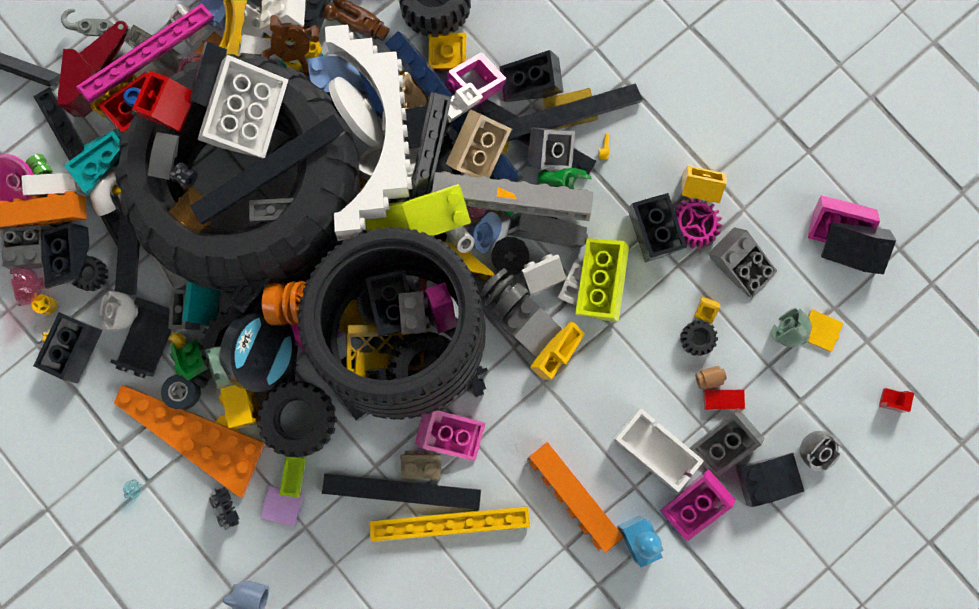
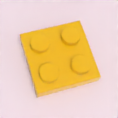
[429,33,467,71]

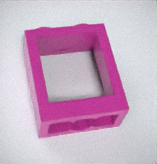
[445,52,506,110]

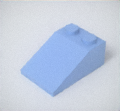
[307,56,367,99]

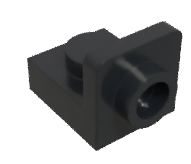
[471,366,488,397]

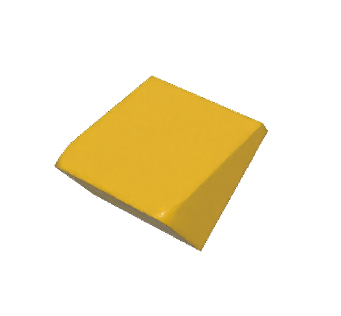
[694,296,720,324]

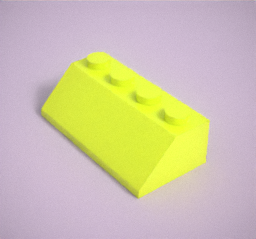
[576,238,629,322]

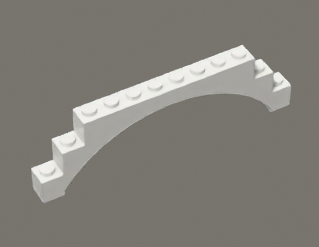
[325,25,412,241]

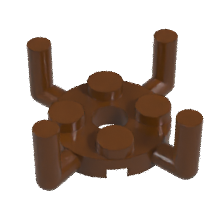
[261,15,319,77]

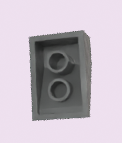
[500,294,562,358]
[689,408,765,478]

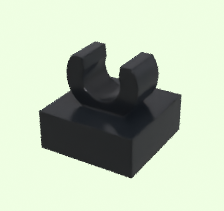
[365,368,388,380]

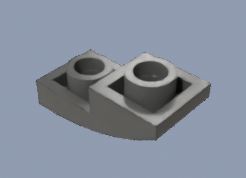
[148,132,179,180]

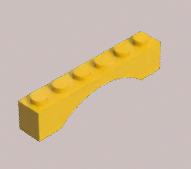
[219,0,247,57]

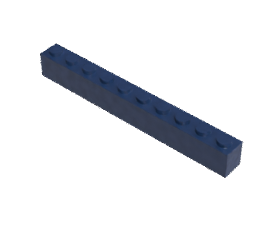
[385,31,523,182]

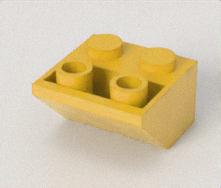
[681,166,727,203]

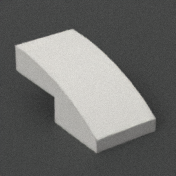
[447,82,483,122]
[558,262,583,305]

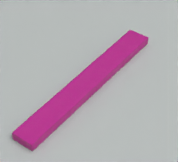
[76,4,214,103]

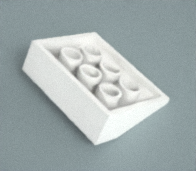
[197,55,288,159]

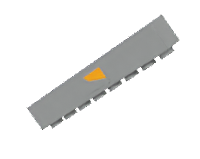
[432,171,594,221]

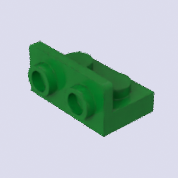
[170,339,208,381]

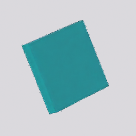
[182,282,220,326]

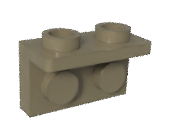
[400,450,441,479]

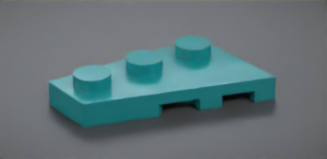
[64,131,121,197]

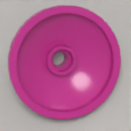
[0,154,34,202]

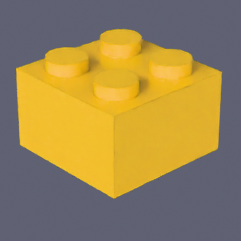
[219,385,260,428]

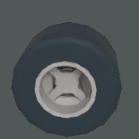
[161,374,201,410]

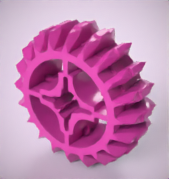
[675,198,722,249]

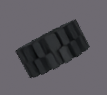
[71,255,108,291]
[680,320,718,356]

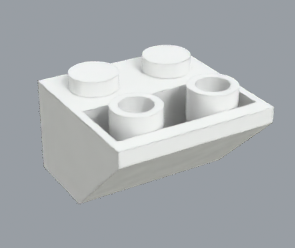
[521,254,566,297]

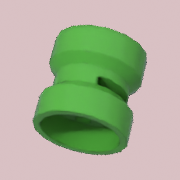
[25,154,53,175]

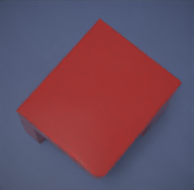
[879,388,914,413]

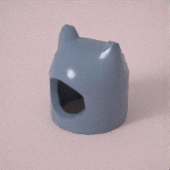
[222,581,269,609]

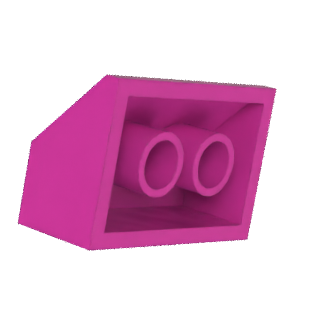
[808,195,880,243]

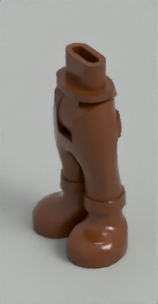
[323,0,390,41]

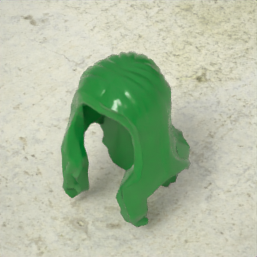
[536,168,592,189]

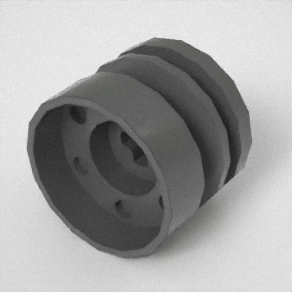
[479,268,529,321]

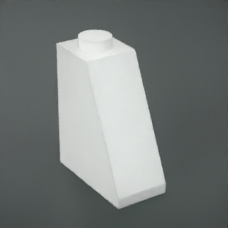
[22,173,86,198]

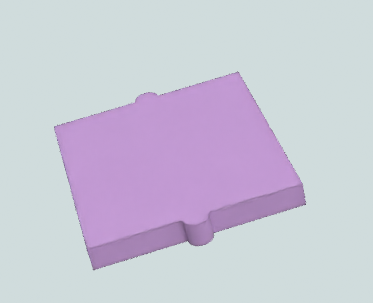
[261,486,303,527]

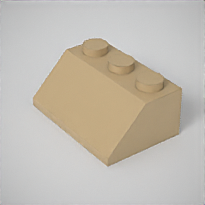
[446,110,512,178]

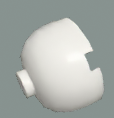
[100,291,138,331]

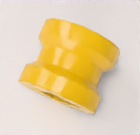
[31,294,58,315]

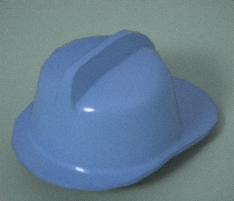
[467,212,502,253]

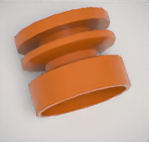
[262,281,306,325]

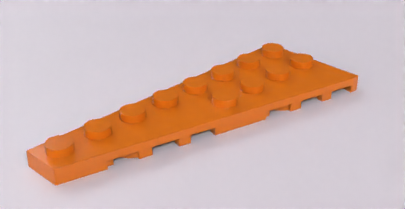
[114,385,266,498]

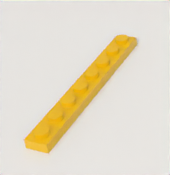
[369,506,530,542]

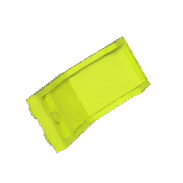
[365,184,471,236]

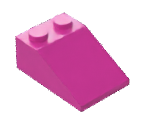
[414,410,486,461]
[660,469,736,542]

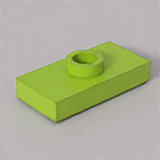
[279,457,307,498]

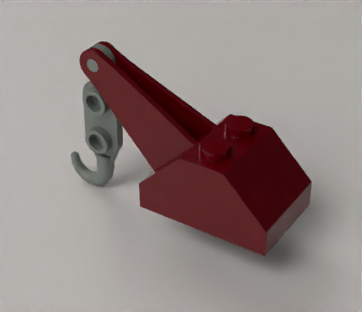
[57,9,131,117]

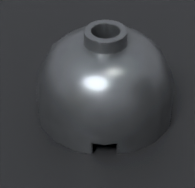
[800,431,842,472]

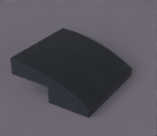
[403,105,445,149]

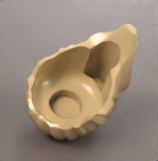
[400,72,427,109]

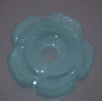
[123,479,142,499]

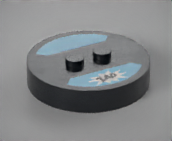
[220,310,296,392]

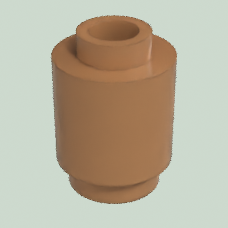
[695,366,727,389]

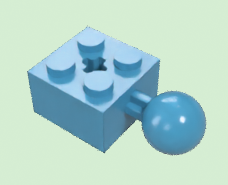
[618,516,663,568]

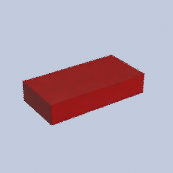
[703,389,745,410]

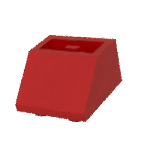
[132,70,193,132]

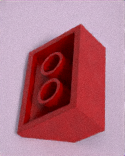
[98,72,148,133]

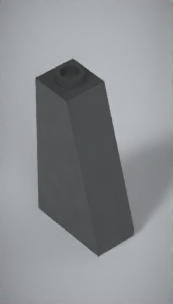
[507,213,588,248]

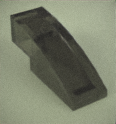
[124,24,188,74]

